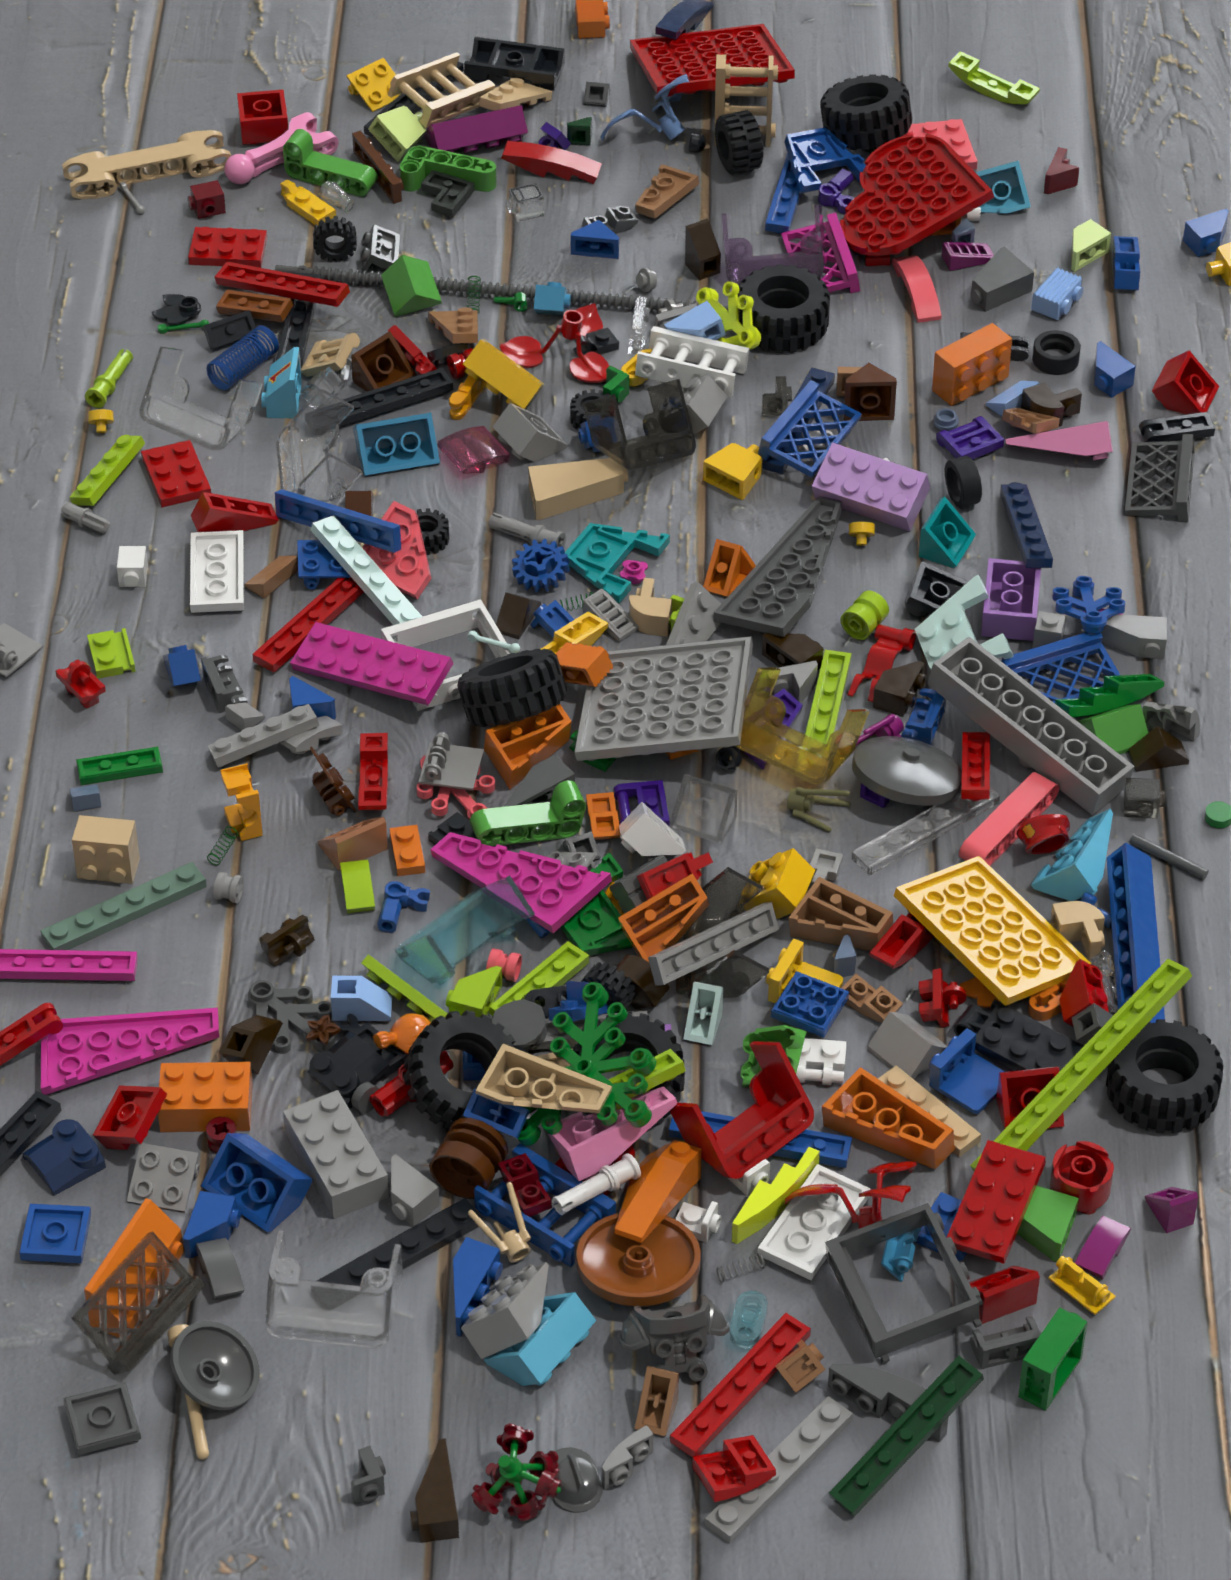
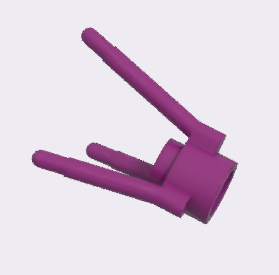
[838,714,904,754]

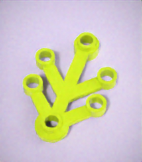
[696,281,761,350]

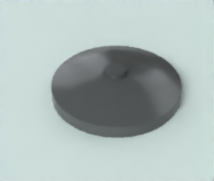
[852,736,962,806]

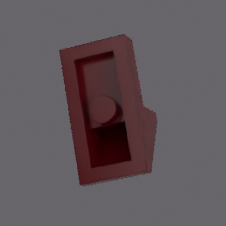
[1044,147,1079,194]

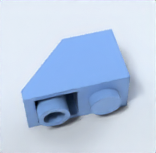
[664,301,726,340]
[331,976,392,1021]

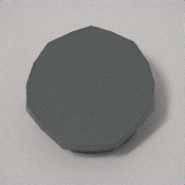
[492,999,548,1052]

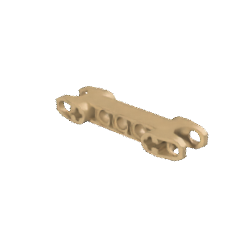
[62,130,231,199]

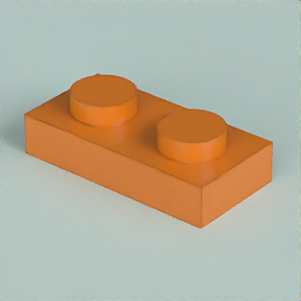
[389,825,425,876]

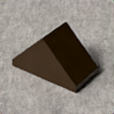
[496,592,541,640]
[1128,726,1189,772]

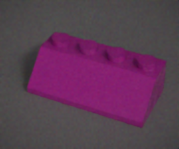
[424,105,528,153]

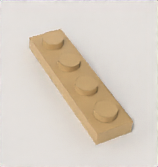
[878,1065,981,1157]

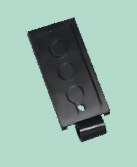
[953,999,1084,1102]

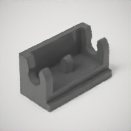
[201,655,247,713]
[970,1316,1041,1369]

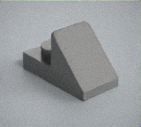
[763,661,818,704]

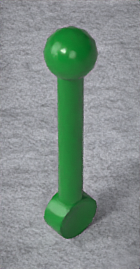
[158,319,209,334]

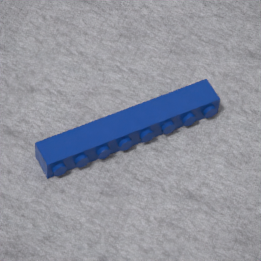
[1107,843,1165,1023]

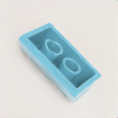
[484,1292,596,1386]

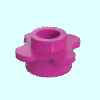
[620,560,648,584]

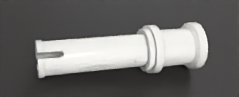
[552,1153,641,1215]

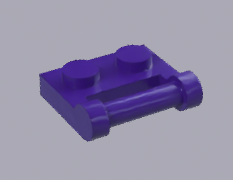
[936,416,1004,459]
[613,780,670,827]

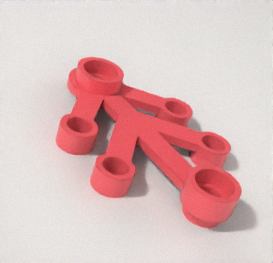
[417,755,495,821]

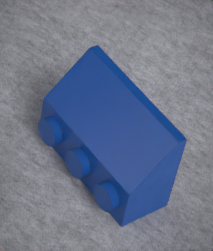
[201,1133,313,1232]

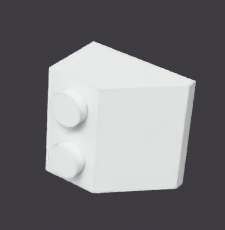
[619,802,686,856]

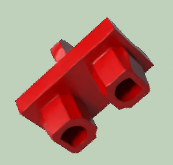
[55,659,106,708]
[919,968,966,1028]

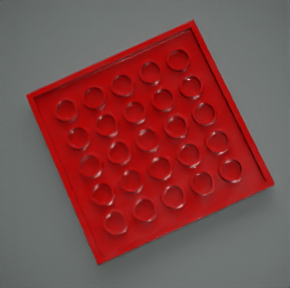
[630,24,795,97]

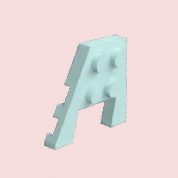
[914,575,1014,670]

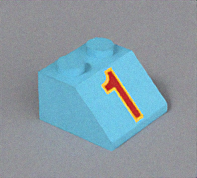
[261,347,302,419]

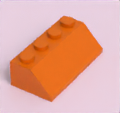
[84,1198,184,1339]

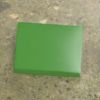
[381,255,442,317]
[1077,704,1148,754]

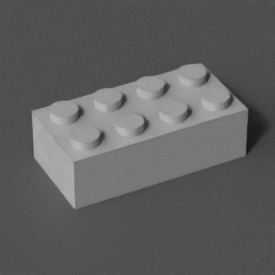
[283,1090,389,1219]

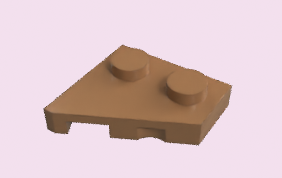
[1002,407,1060,434]

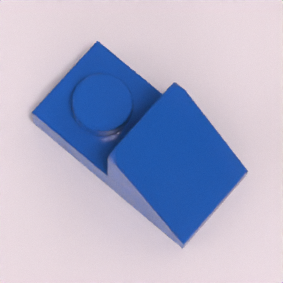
[549,981,609,1022]

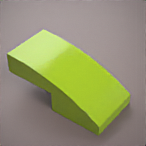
[340,859,375,913]

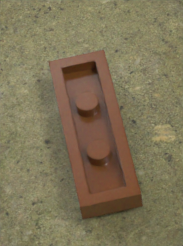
[216,290,293,322]

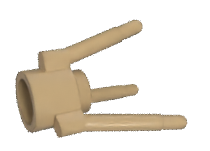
[468,1182,531,1263]

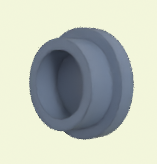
[933,408,959,431]

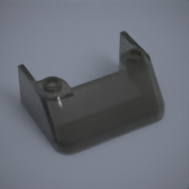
[583,379,696,470]
[675,867,769,999]

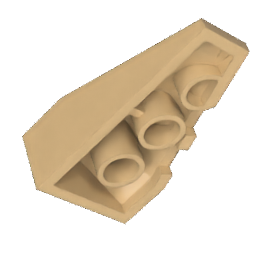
[476,1044,612,1113]

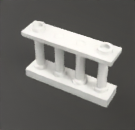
[635,326,749,398]

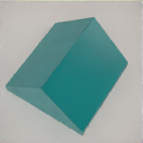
[919,496,976,568]

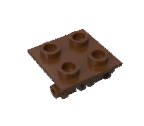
[310,746,357,816]

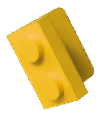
[766,939,843,1004]

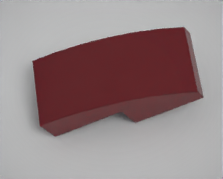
[498,1153,552,1217]

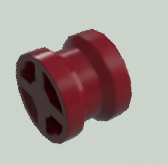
[206,1117,236,1154]

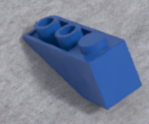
[453,1237,503,1337]

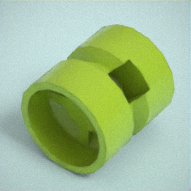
[840,590,889,640]

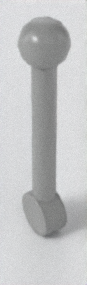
[119,182,145,214]

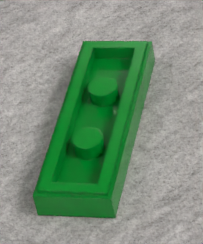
[76,747,163,785]

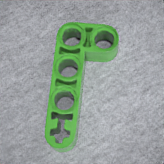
[283,129,378,197]
[399,146,497,192]
[470,780,586,846]

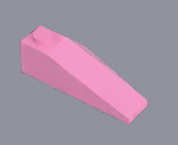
[1006,421,1113,461]

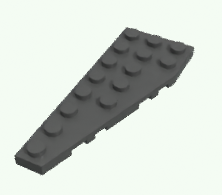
[714,497,842,637]

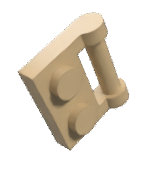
[301,333,360,377]

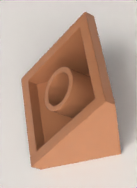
[317,817,388,871]

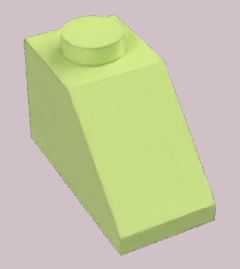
[1071,219,1111,272]

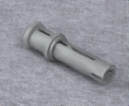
[488,512,566,547]

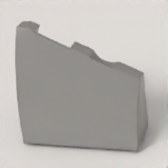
[1143,702,1200,741]

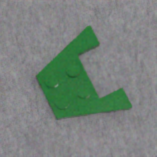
[560,853,633,956]

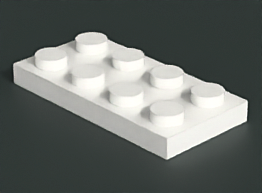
[190,530,244,613]
[757,1164,871,1281]

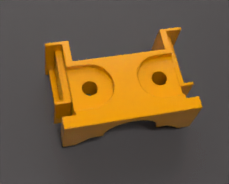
[220,763,263,841]

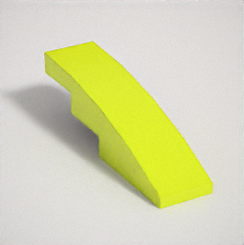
[732,1147,820,1244]

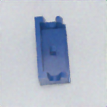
[901,688,946,745]

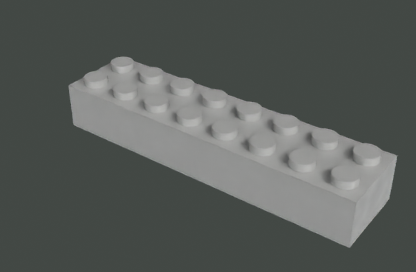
[928,637,1135,815]

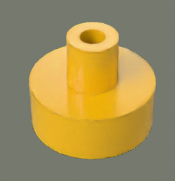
[88,409,114,433]
[849,522,875,546]

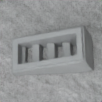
[583,589,639,642]

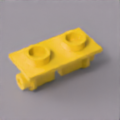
[1048,1256,1116,1315]

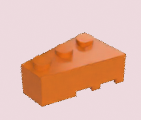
[484,703,572,790]
[618,873,709,962]

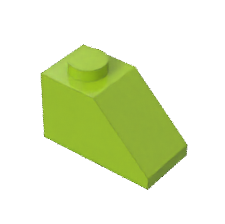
[446,966,502,1017]

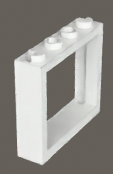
[381,599,512,711]

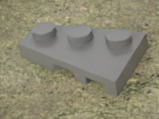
[666,582,721,645]

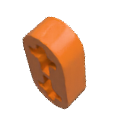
[1028,979,1068,1021]

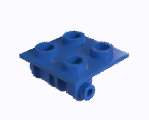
[297,540,352,590]

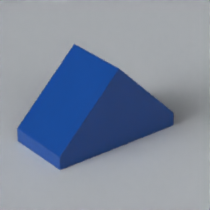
[571,220,619,259]
[289,676,336,720]
[463,1088,530,1139]

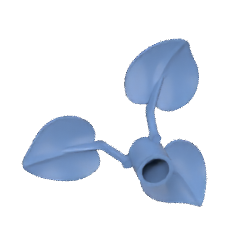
[601,74,689,141]

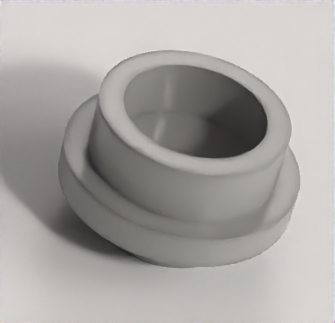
[636,268,657,293]

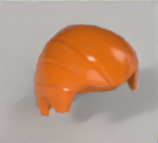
[373,1013,431,1054]

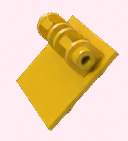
[346,57,400,112]

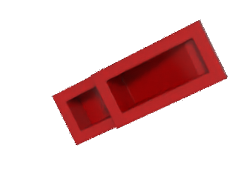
[869,912,934,969]

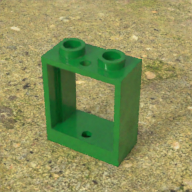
[1018,1307,1088,1411]

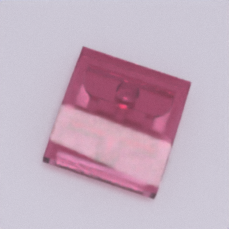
[437,426,510,474]

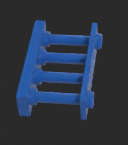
[474,1143,616,1267]

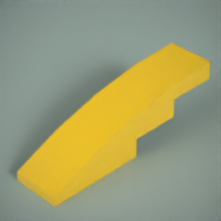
[541,611,609,654]

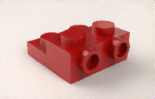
[93,1085,167,1150]

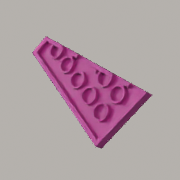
[430,832,612,933]
[41,1007,219,1095]

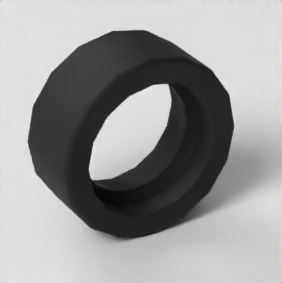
[1032,330,1081,375]
[944,456,982,508]

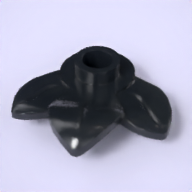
[152,294,201,325]

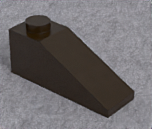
[410,1438,459,1543]

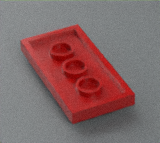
[946,1140,1046,1264]

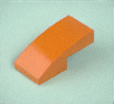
[586,792,621,840]

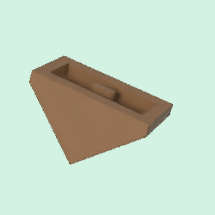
[635,1366,679,1436]

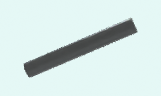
[1129,834,1209,880]

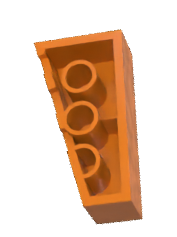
[822,1067,955,1169]

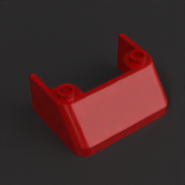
[670,1041,814,1179]

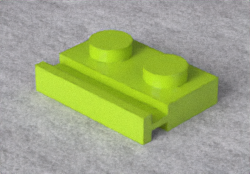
[87,628,136,679]

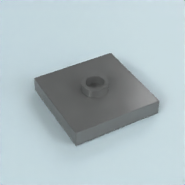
[63,1382,141,1455]

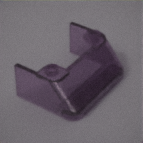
[721,204,825,285]

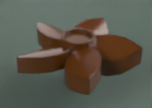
[306,1015,341,1045]

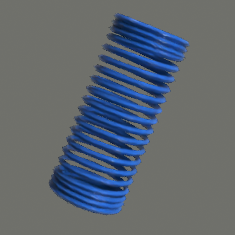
[206,325,279,390]

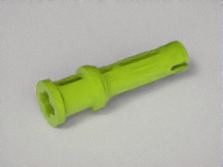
[85,349,133,408]

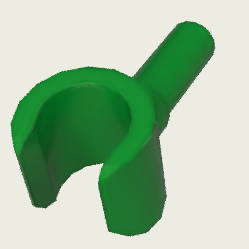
[494,292,528,312]

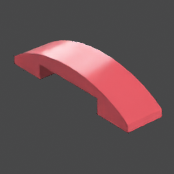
[891,255,942,323]

